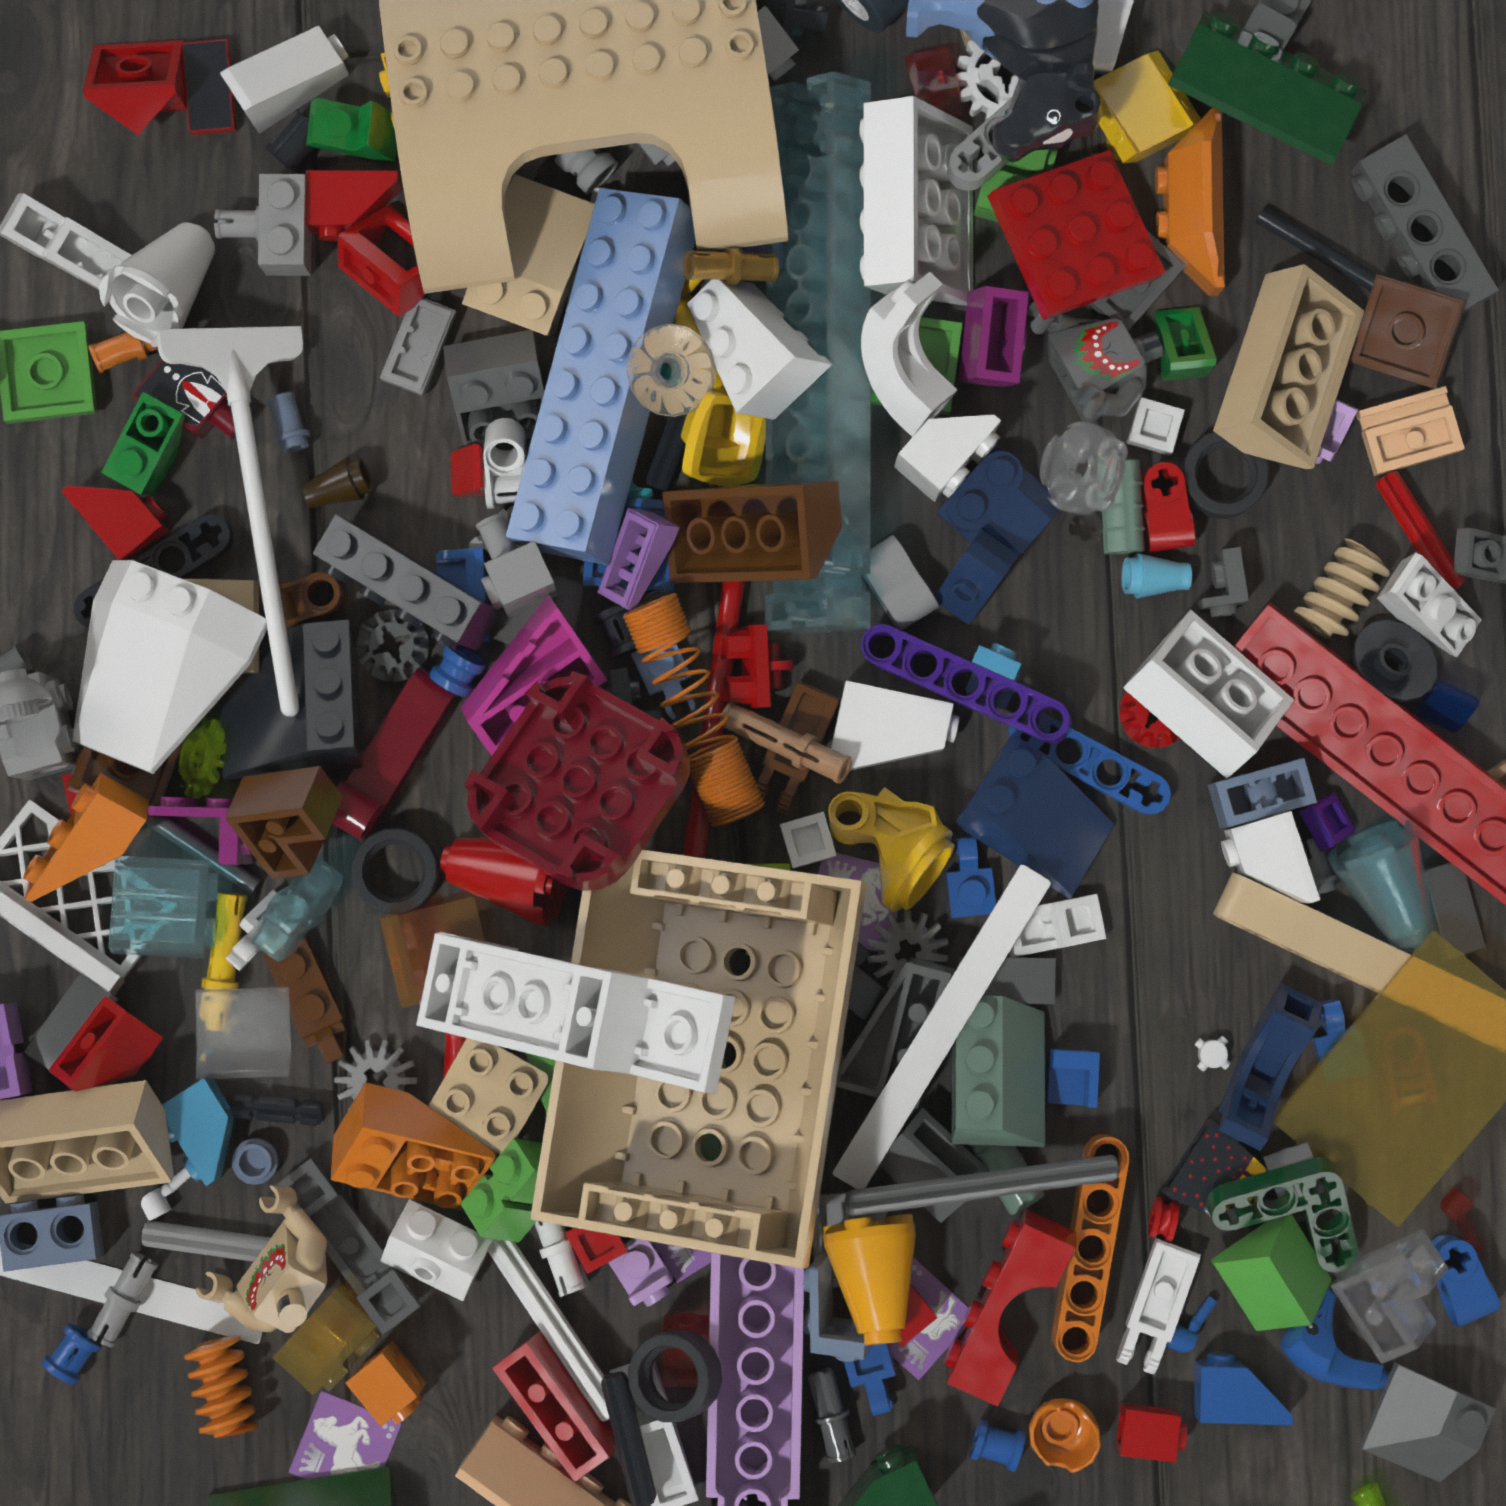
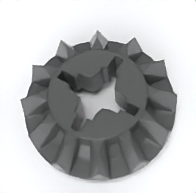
[356,609,429,682]

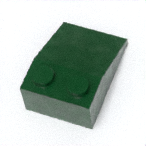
[838,1444,938,1506]

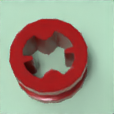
[1147,1196,1180,1242]

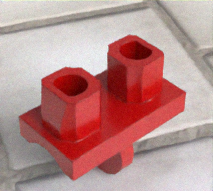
[719,624,794,709]

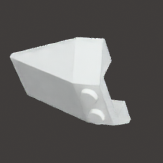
[72,560,267,774]

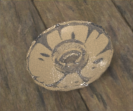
[626,324,716,417]

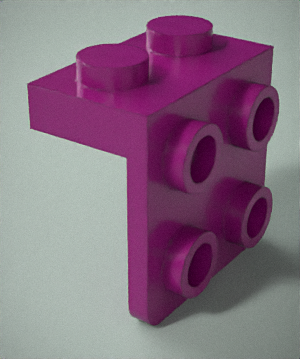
[148,797,255,865]

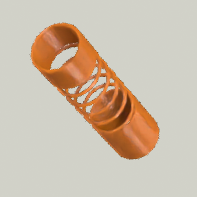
[623,593,765,827]

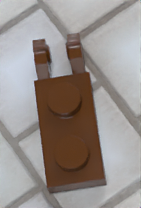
[757,681,840,814]

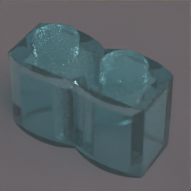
[252,856,343,962]

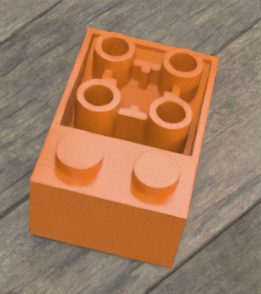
[331,1082,495,1210]

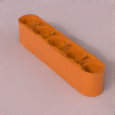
[1051,1134,1129,1362]

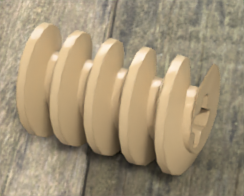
[1293,538,1390,640]

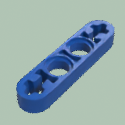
[1007,713,1171,815]

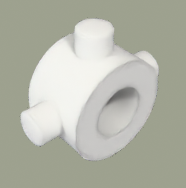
[1195,1036,1231,1072]

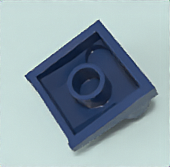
[936,445,1064,562]

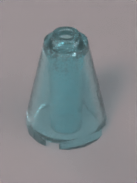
[1327,820,1436,952]

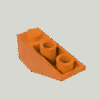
[23,773,149,902]

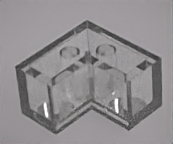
[1331,1229,1448,1364]

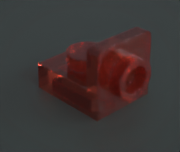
[904,46,962,118]
[662,1312,710,1387]

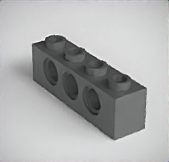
[1351,134,1499,314]

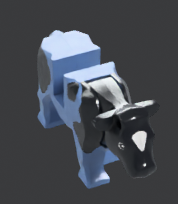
[906,0,1103,163]

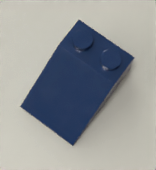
[954,735,1114,899]

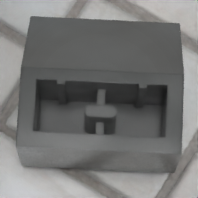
[443,330,545,447]

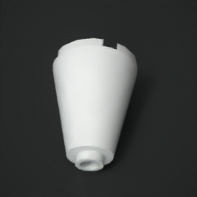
[99,222,215,343]

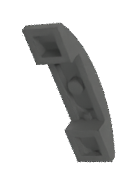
[276,1158,421,1335]

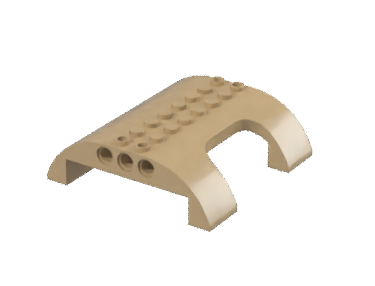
[379,0,788,294]

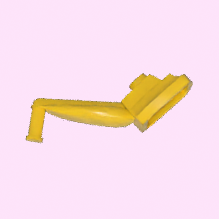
[675,276,767,486]

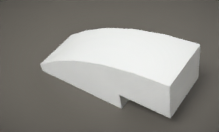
[610,1361,698,1506]

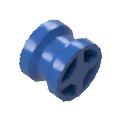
[430,645,487,697]

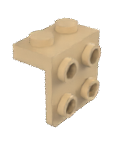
[429,1038,549,1159]

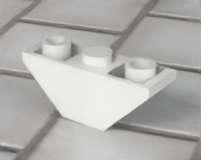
[1377,553,1482,657]

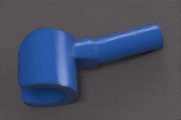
[1166,1296,1217,1353]

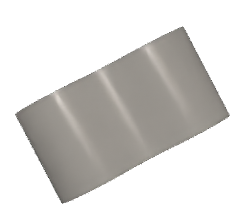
[854,535,939,631]

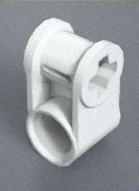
[483,418,527,509]

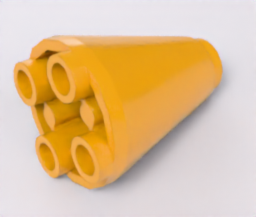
[823,1214,916,1346]

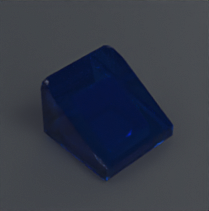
[1417,681,1480,732]

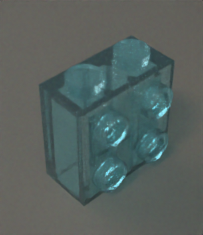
[108,856,220,958]

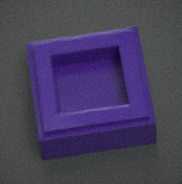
[1299,792,1356,852]

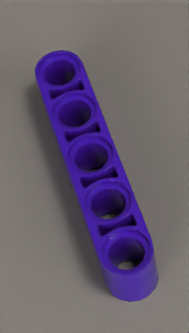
[861,624,1072,744]

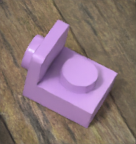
[608,1238,673,1307]

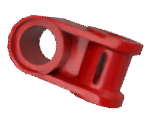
[1141,462,1195,553]

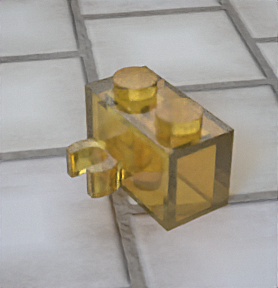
[272,1283,380,1395]

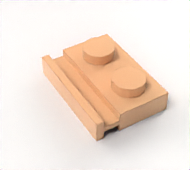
[1356,386,1465,476]

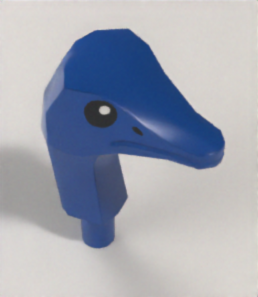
[1280,1288,1390,1391]

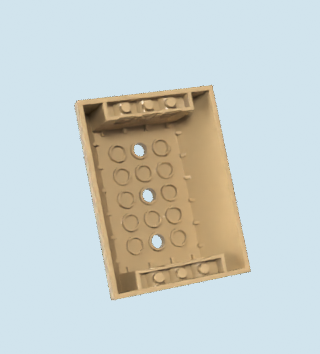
[530,850,867,1269]

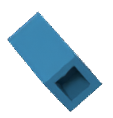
[162,1076,235,1186]

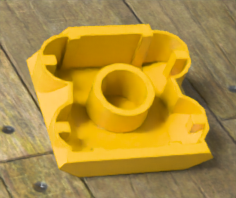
[1093,51,1201,163]

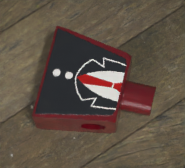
[131,359,236,440]

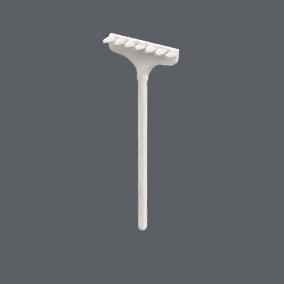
[151,326,303,717]

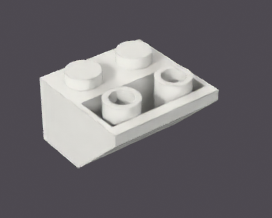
[894,415,1001,502]

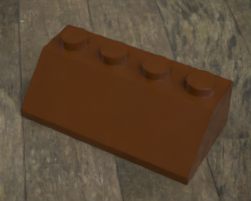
[662,480,842,583]

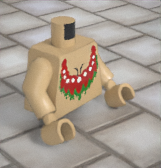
[196,1185,327,1333]

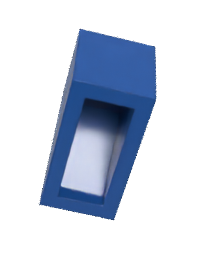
[1193,1353,1293,1425]

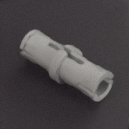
[87,1251,158,1347]

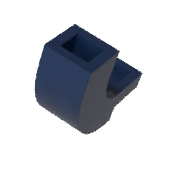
[1219,983,1323,1151]

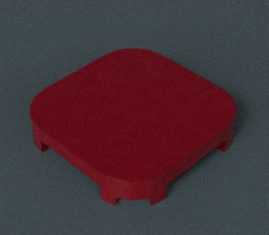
[464,671,690,891]

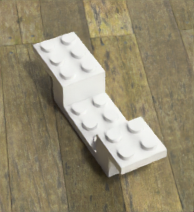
[416,932,735,1094]

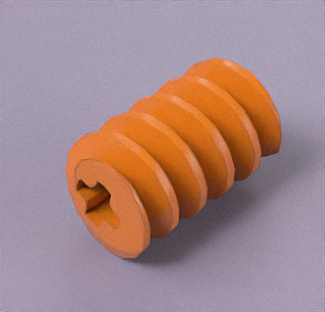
[184,1335,259,1438]

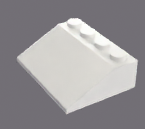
[860,96,973,306]

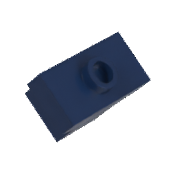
[934,529,1018,625]

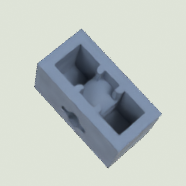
[1207,758,1317,829]

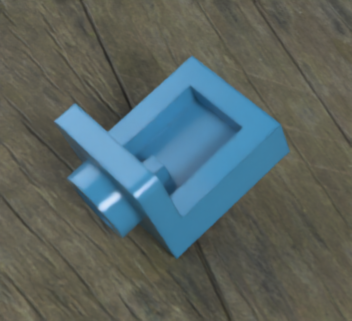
[965,643,1025,709]

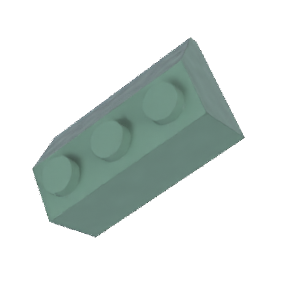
[952,995,1045,1147]

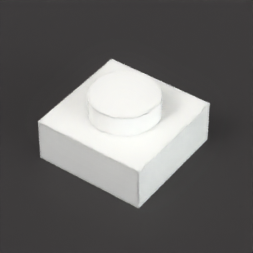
[1127,397,1185,456]
[780,812,837,869]

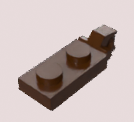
[263,936,347,1064]

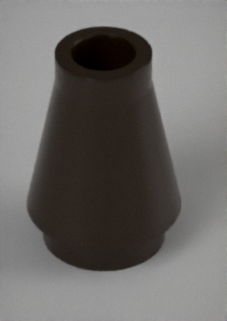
[302,457,373,509]

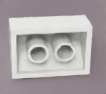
[1123,609,1294,779]

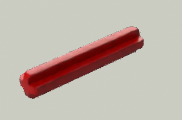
[1376,471,1465,590]

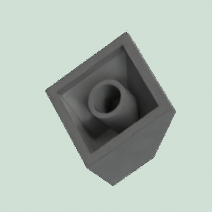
[1359,1362,1496,1482]

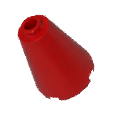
[440,837,569,928]

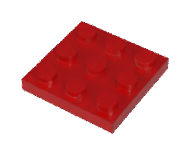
[987,150,1165,320]

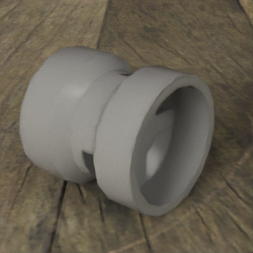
[555,149,618,195]

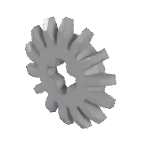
[867,910,948,988]
[334,1039,417,1111]

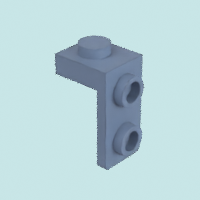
[803,1250,874,1362]

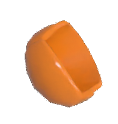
[1029,1398,1101,1473]

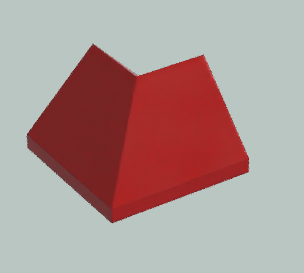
[83,40,187,135]

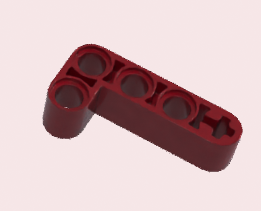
[332,666,457,841]

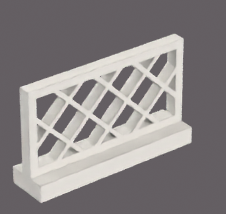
[0,799,179,996]

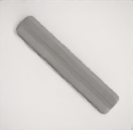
[142,1221,271,1262]

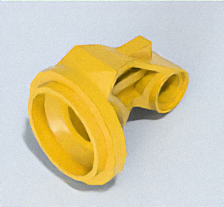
[828,787,955,913]

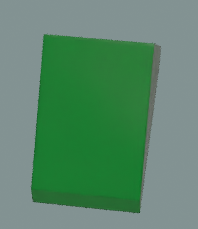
[1154,307,1216,382]

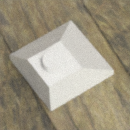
[1221,811,1320,903]

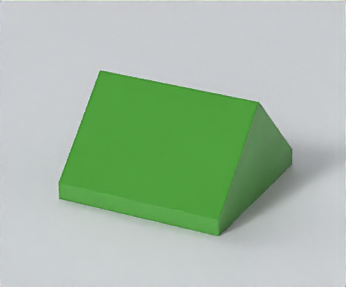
[1211,1214,1332,1331]

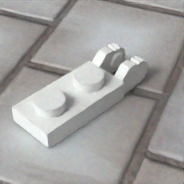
[1116,1238,1201,1374]

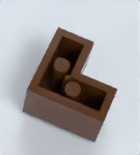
[225,766,343,879]

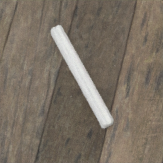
[488,1238,609,1422]

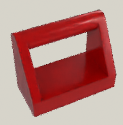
[338,205,425,317]

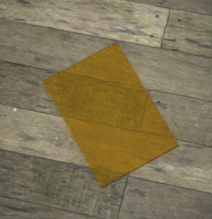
[1273,930,1506,1227]

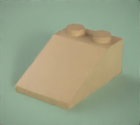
[462,174,595,336]

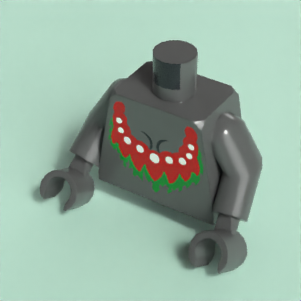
[1027,301,1163,425]

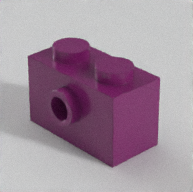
[959,286,1029,388]

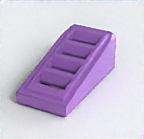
[598,508,680,610]

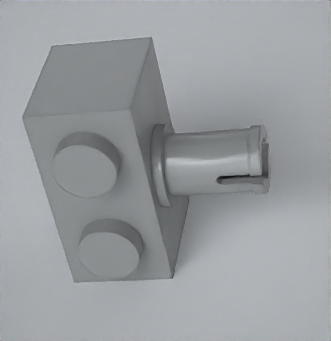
[214,174,312,276]
[476,513,558,618]

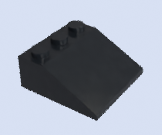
[221,620,362,780]

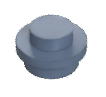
[232,1138,279,1185]

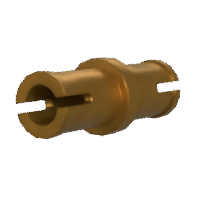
[683,248,779,285]

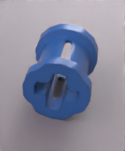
[41,1323,103,1385]
[969,1418,1026,1472]

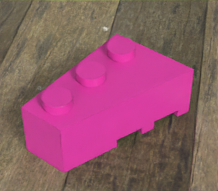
[460,594,607,756]

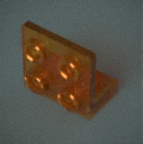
[380,897,486,1009]

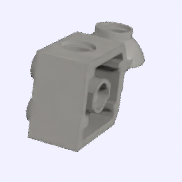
[0,668,81,780]

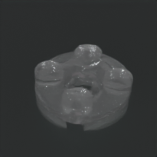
[1040,422,1128,515]

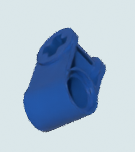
[1425,1234,1500,1328]

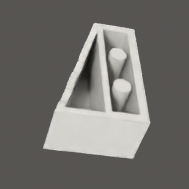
[687,279,833,420]

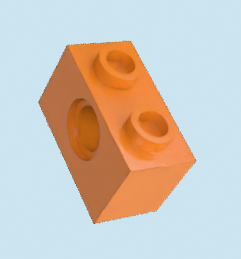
[346,1340,427,1427]

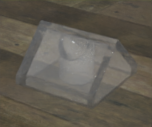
[195,987,291,1080]

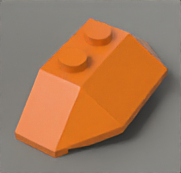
[1155,108,1225,296]

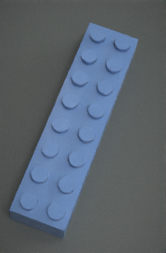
[505,188,695,566]

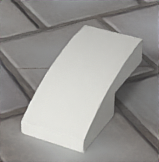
[1009,894,1106,957]

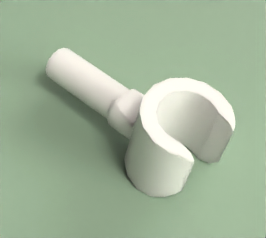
[141,1167,191,1220]

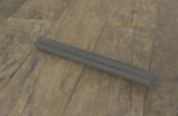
[845,1155,1119,1217]

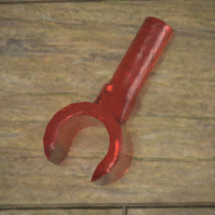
[1440,1188,1484,1253]

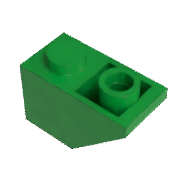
[101,392,185,495]

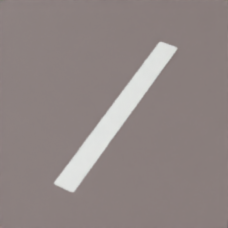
[833,865,1051,1189]
[0,1243,262,1344]

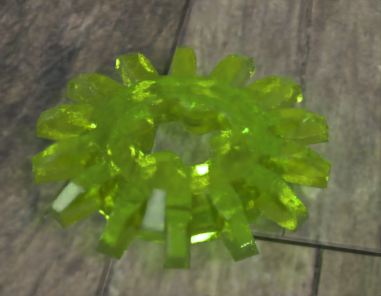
[178,717,226,799]

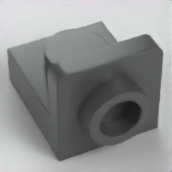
[1197,547,1249,618]

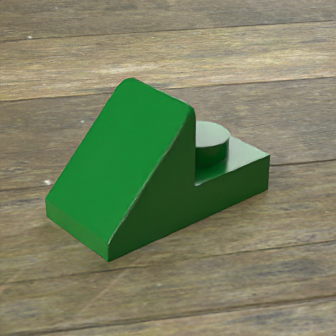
[306,97,397,163]

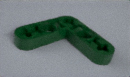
[1207,1157,1358,1273]

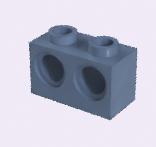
[0,1194,104,1272]

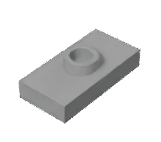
[380,298,457,397]

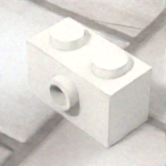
[380,1199,492,1301]

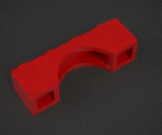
[943,1208,1076,1407]

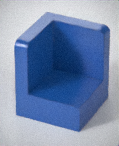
[1047,1048,1100,1108]

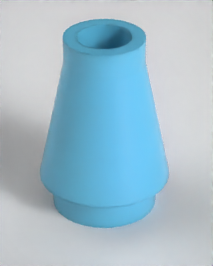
[1121,553,1192,599]

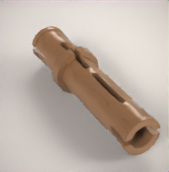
[719,702,852,784]

